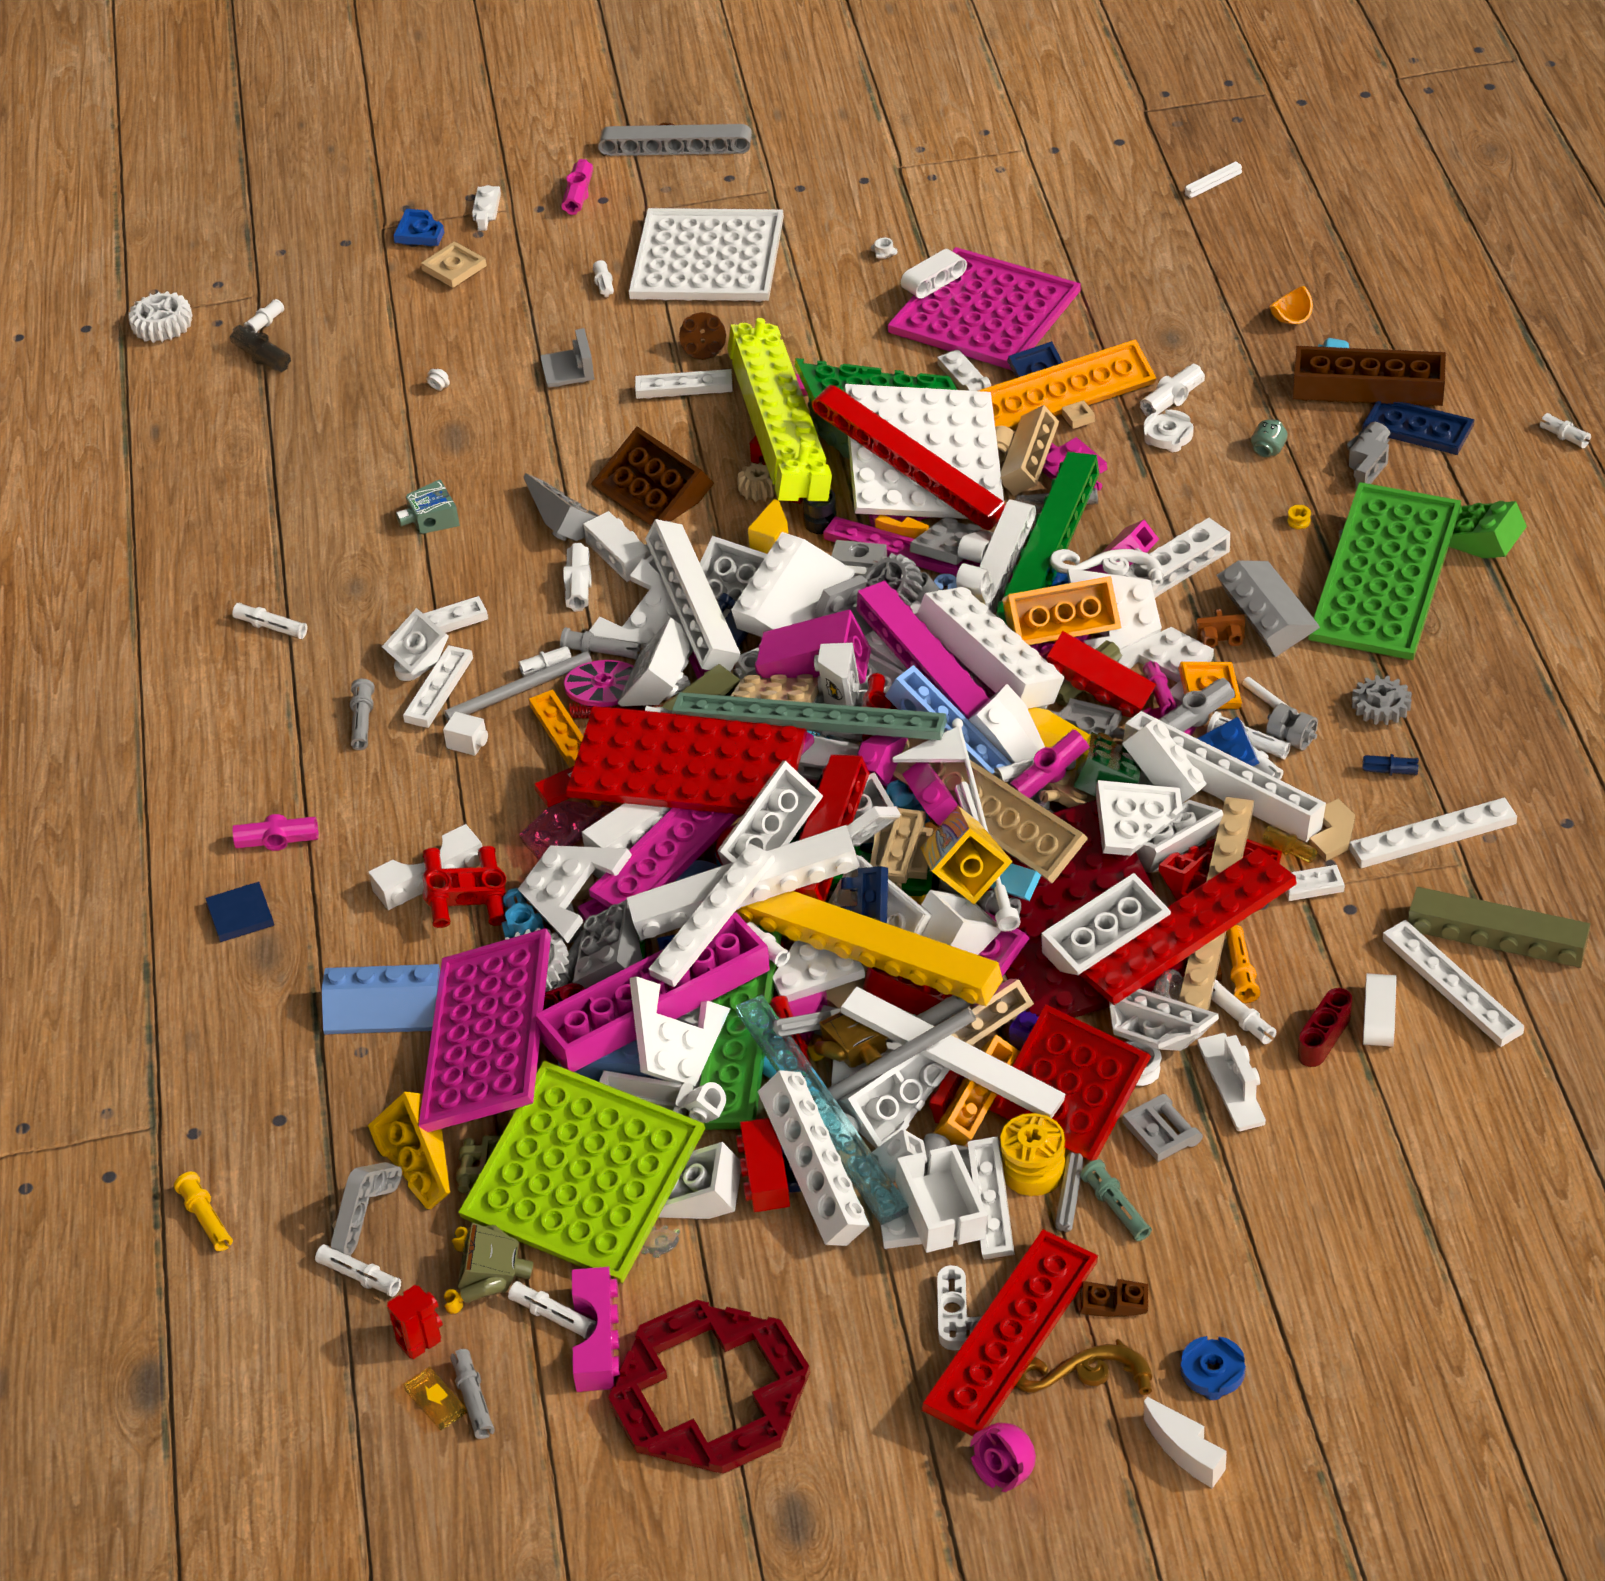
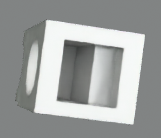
[868,1129,928,1185]

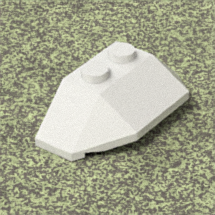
[1109,989,1219,1051]

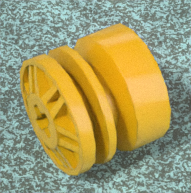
[1000,1113,1065,1196]

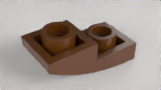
[1080,1279,1148,1317]

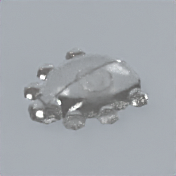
[641,1225,680,1258]

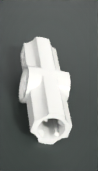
[1140,363,1205,417]
[564,543,592,611]

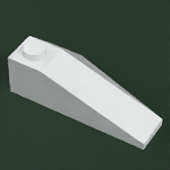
[968,684,1046,764]
[837,1053,950,1149]

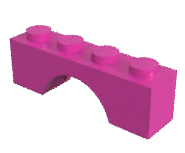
[572,1267,620,1392]

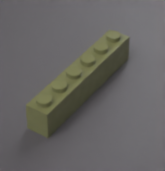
[1408,887,1591,968]

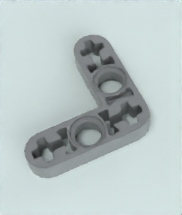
[331,1162,402,1256]

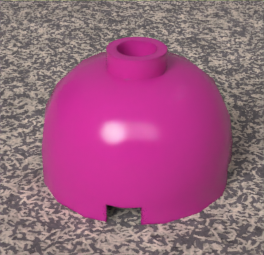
[970,1422,1036,1492]

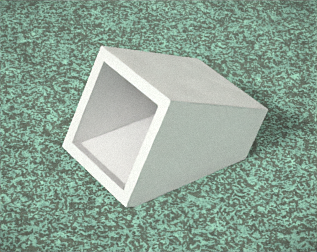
[921,890,1001,955]

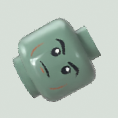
[1251,419,1288,457]

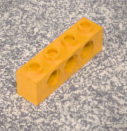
[934,1035,1020,1146]

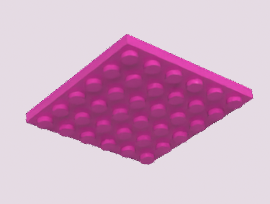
[888,247,1081,370]

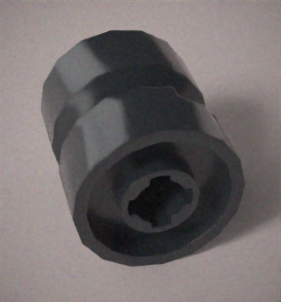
[803,489,837,534]

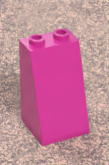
[755,609,871,684]

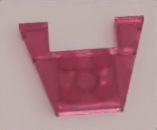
[519,801,615,860]

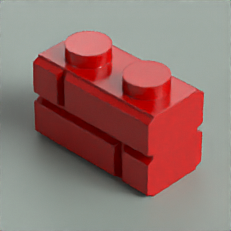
[387,1285,443,1359]

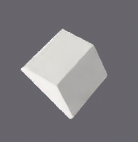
[382,608,449,675]

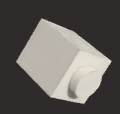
[443,712,488,756]

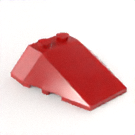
[1158,838,1282,911]

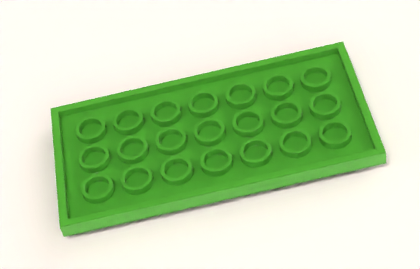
[1308,482,1461,660]

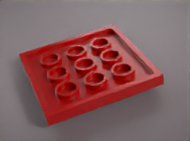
[989,1004,1151,1162]

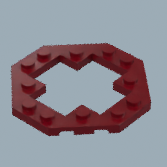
[608,1300,810,1474]

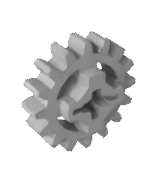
[1352,675,1412,725]

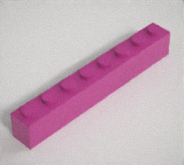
[856,581,989,719]

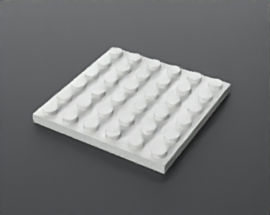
[629,208,784,302]
[843,384,1004,519]

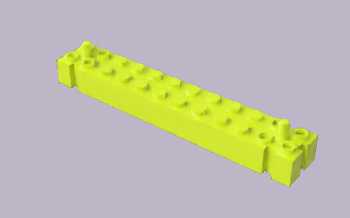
[727,318,832,501]

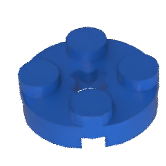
[1180,1336,1246,1400]

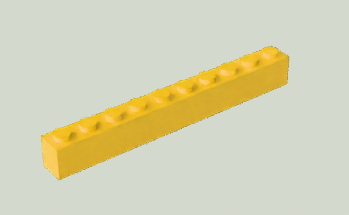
[735,891,1003,1007]

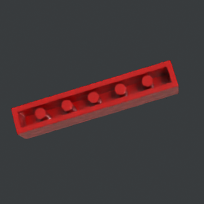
[794,755,870,902]

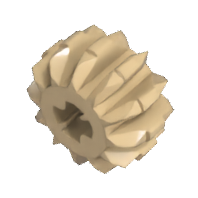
[737,462,775,503]

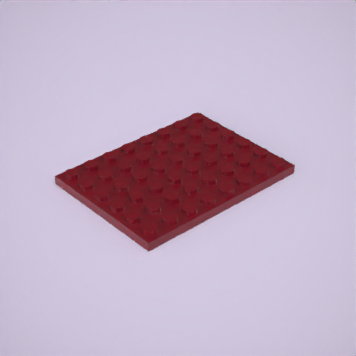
[987,800,1188,1018]

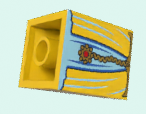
[920,805,1012,904]

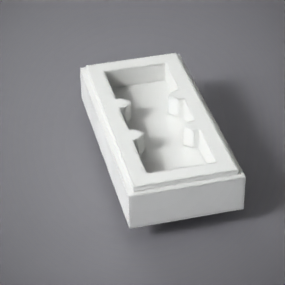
[1285,865,1345,901]

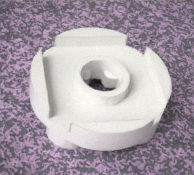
[1144,410,1194,452]

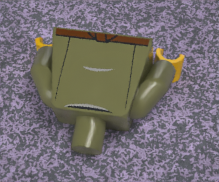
[444,1223,533,1314]

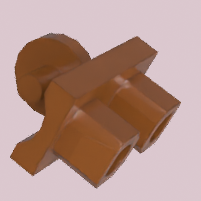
[1196,609,1245,648]

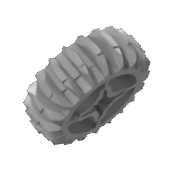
[862,553,924,606]

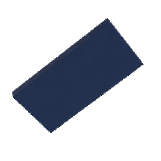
[1362,401,1474,455]

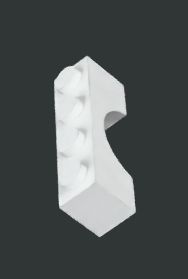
[369,824,483,910]

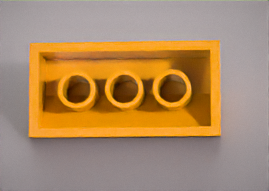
[1002,576,1122,645]

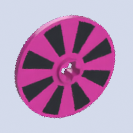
[564,660,634,707]

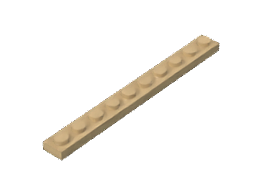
[1179,797,1254,1011]

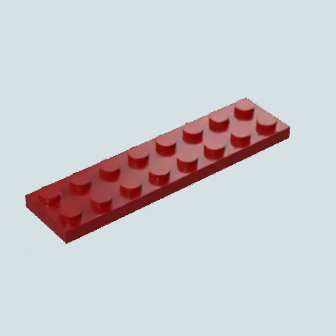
[1079,847,1297,1005]
[922,1229,1098,1436]

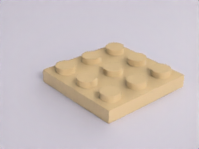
[731,674,819,703]

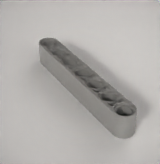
[598,124,752,156]

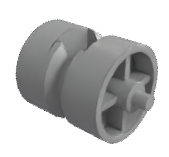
[1266,703,1318,750]

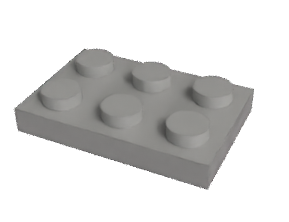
[910,518,983,565]

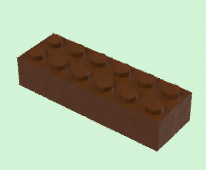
[1293,346,1446,406]

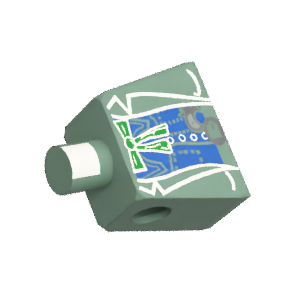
[396,479,460,534]

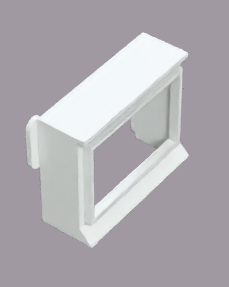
[599,1071,693,1116]

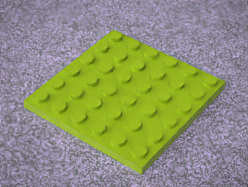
[459,1061,705,1284]

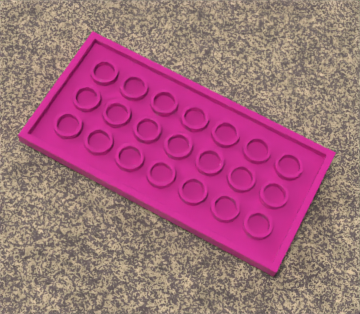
[419,928,551,1132]

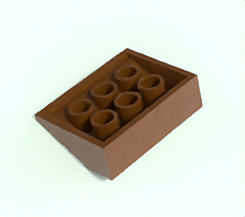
[591,426,714,526]

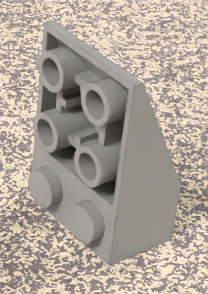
[573,899,643,989]

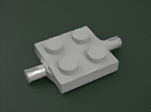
[1046,698,1125,740]

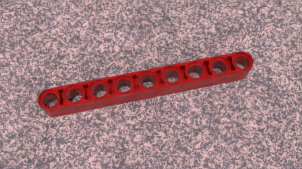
[812,385,1006,530]

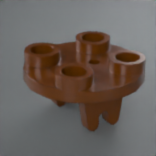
[679,312,727,360]

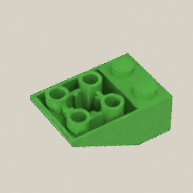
[1449,501,1527,558]

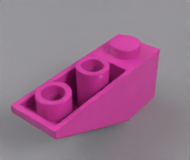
[1085,519,1159,574]

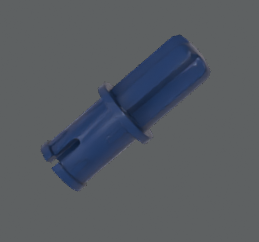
[1362,754,1419,776]

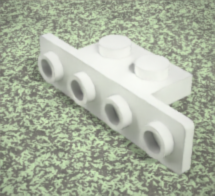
[1198,1033,1266,1131]

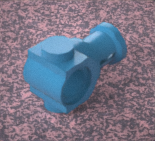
[885,780,930,827]
[501,888,544,938]

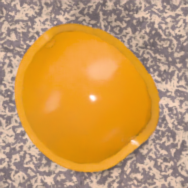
[1269,286,1313,325]

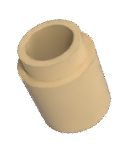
[995,426,1015,462]

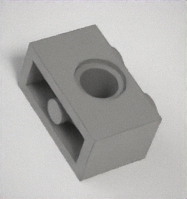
[831,540,887,568]

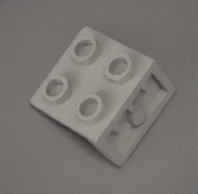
[540,328,595,387]
[815,575,873,636]

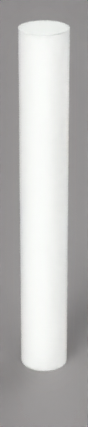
[1242,677,1299,714]

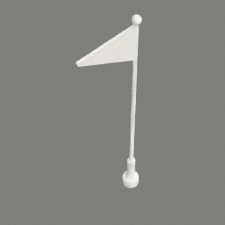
[893,718,1020,931]

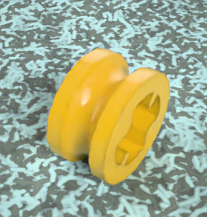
[1287,505,1311,529]

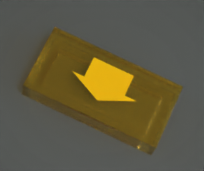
[403,1367,467,1431]

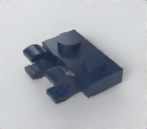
[841,866,888,923]

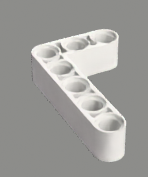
[956,499,1036,614]

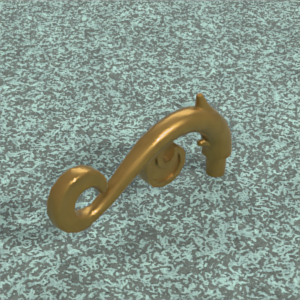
[1016,1339,1153,1395]

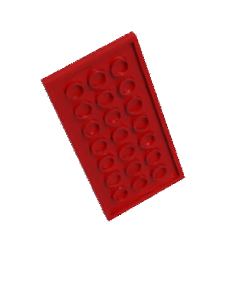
[566,706,807,815]

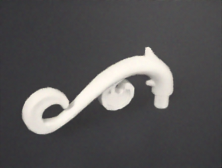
[1050,548,1164,586]

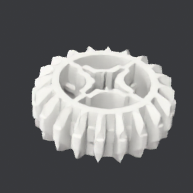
[129,291,192,343]

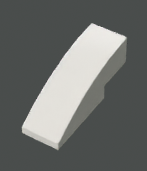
[1144,1397,1227,1488]

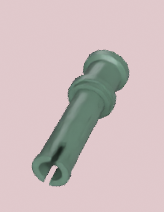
[1080,1159,1152,1241]

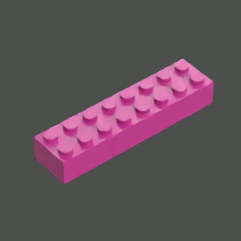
[535,912,770,1072]

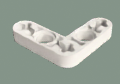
[937,1265,982,1350]

